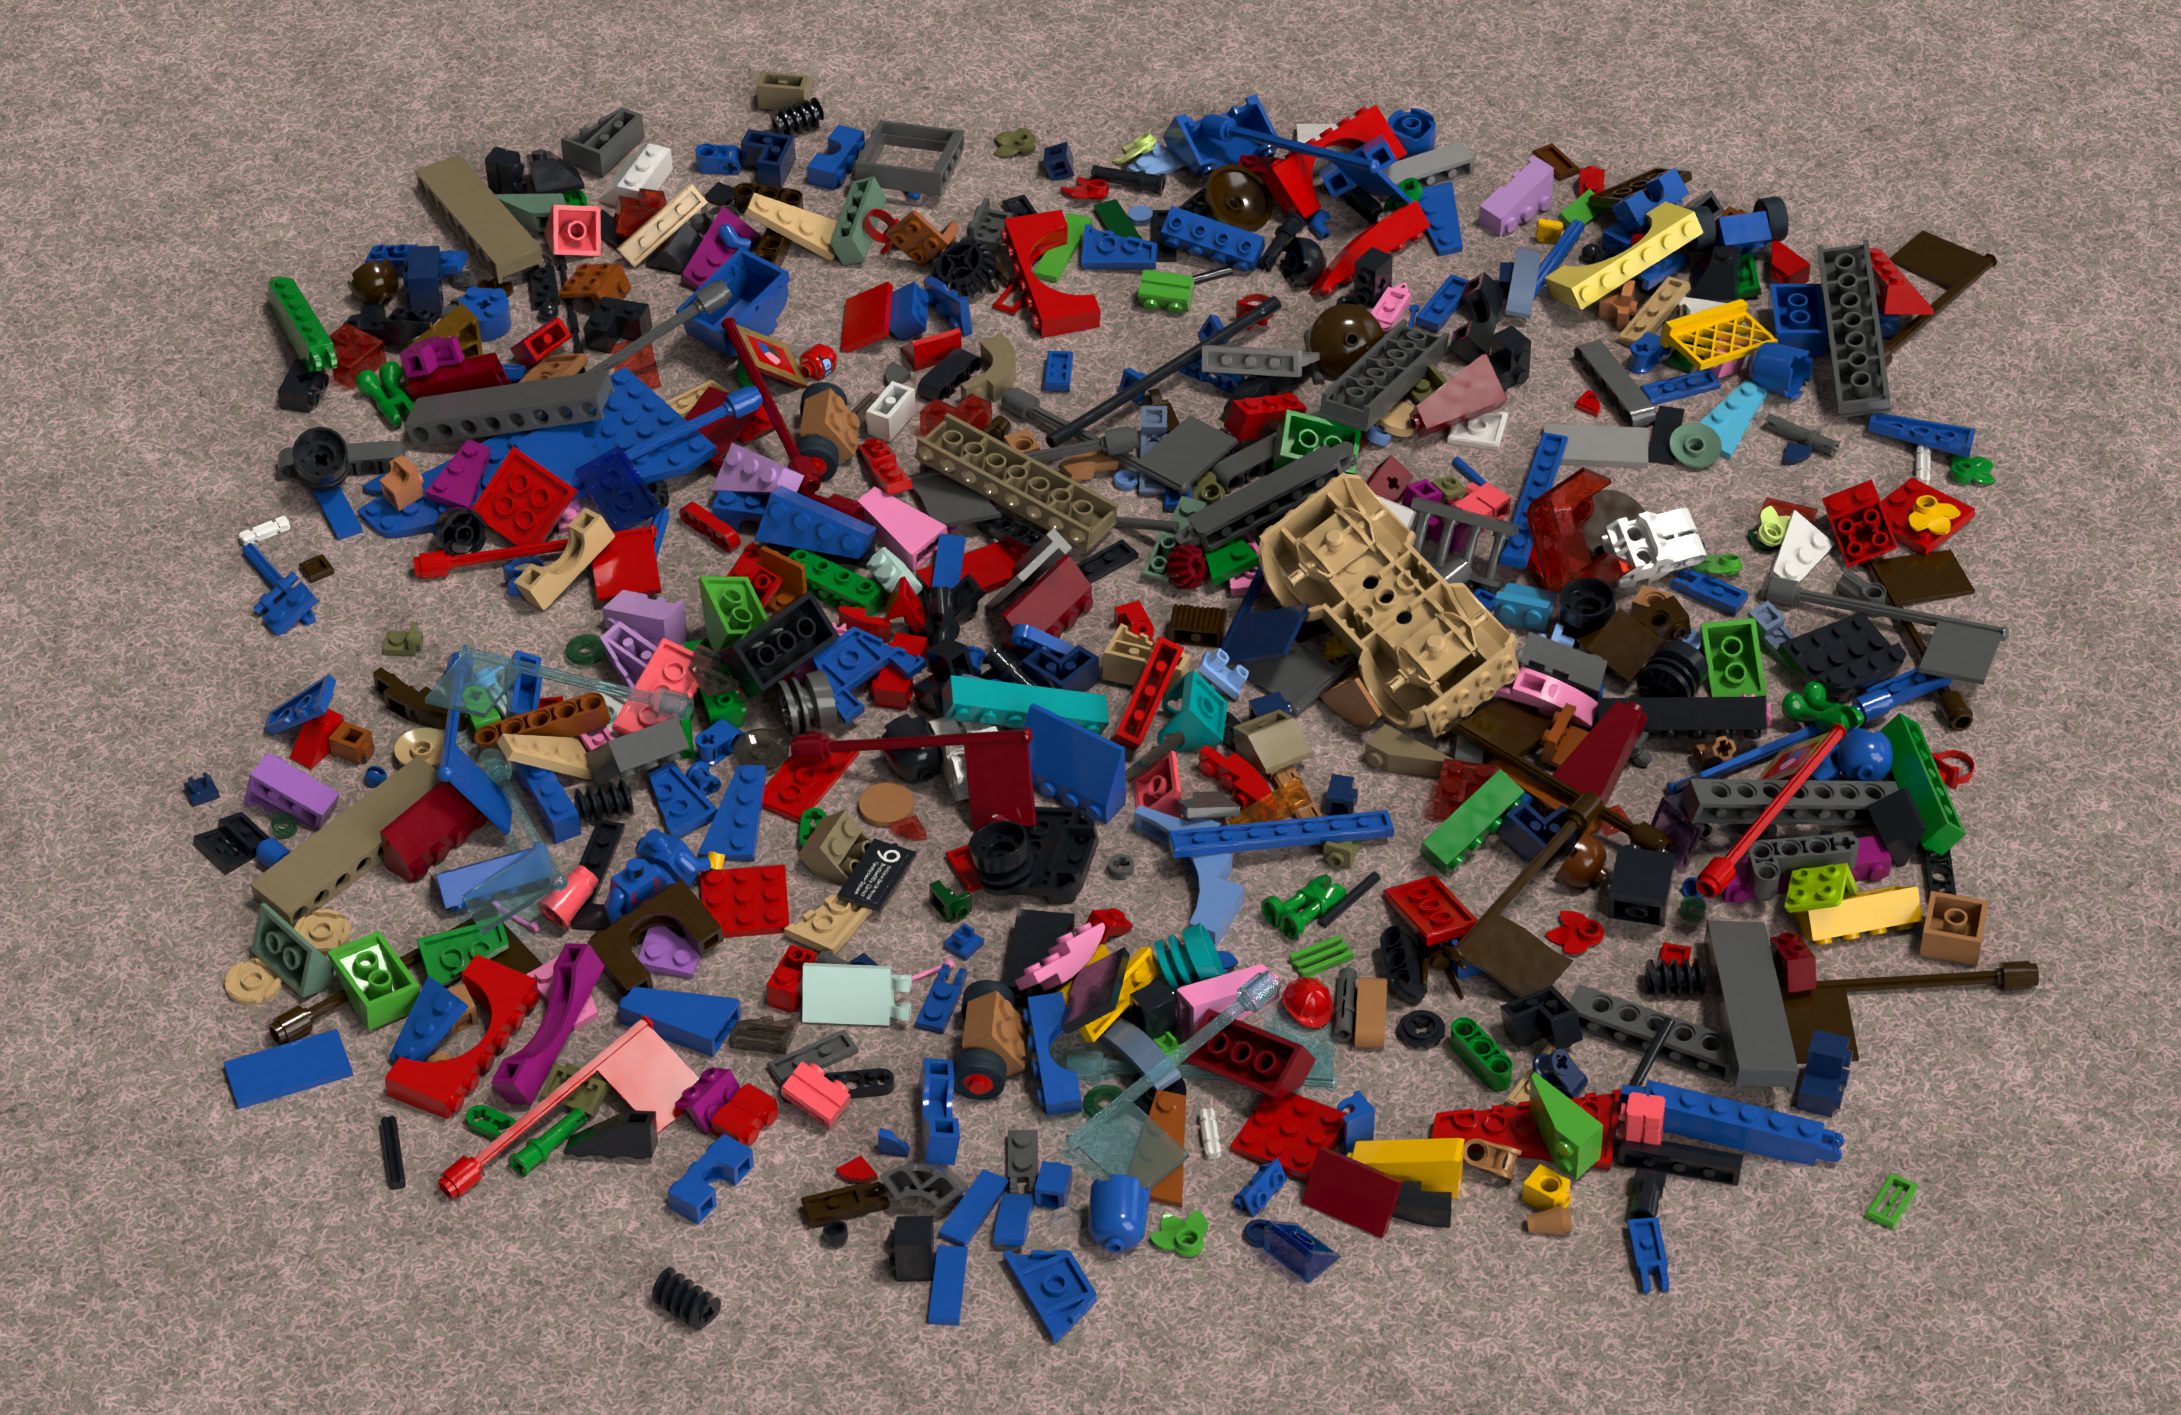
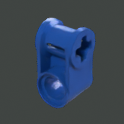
[695,143,742,175]
[1628,331,1672,374]
[695,719,746,767]

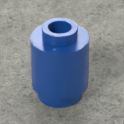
[256,838,291,869]

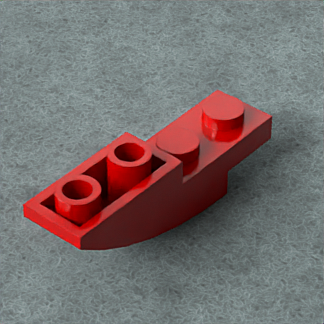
[857,438,913,495]
[1199,745,1278,822]

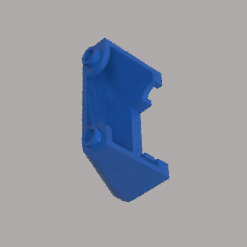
[1162,94,1278,177]

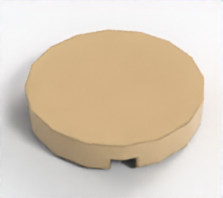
[1375,401,1417,437]
[294,909,351,956]
[225,958,283,1005]

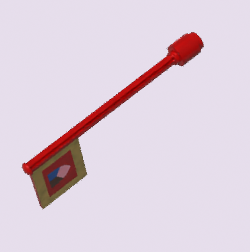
[1696,724,1847,898]

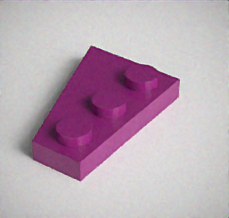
[425,440,491,509]

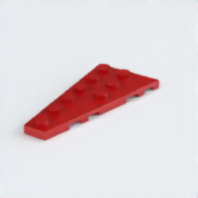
[1431,1089,1621,1170]

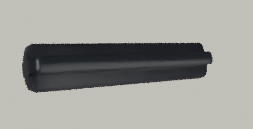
[380,1115,406,1190]

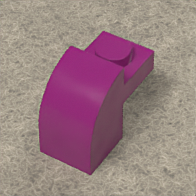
[399,336,464,378]

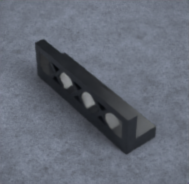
[1618,1139,1744,1186]

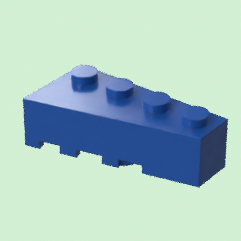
[755,486,876,559]

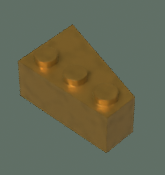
[400,303,483,373]

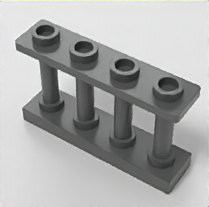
[1410,497,1520,591]

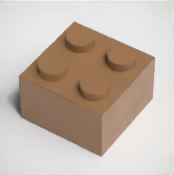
[1919,891,1989,966]

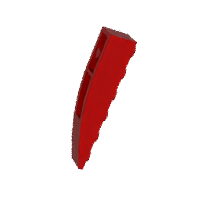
[1309,200,1431,296]

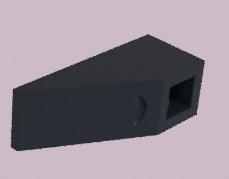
[564,1110,658,1159]

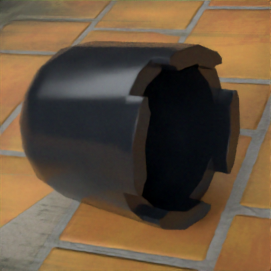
[877,714,943,784]

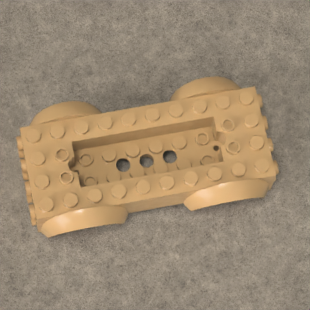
[1258,472,1520,739]

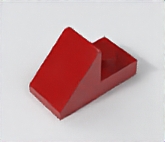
[885,576,927,634]

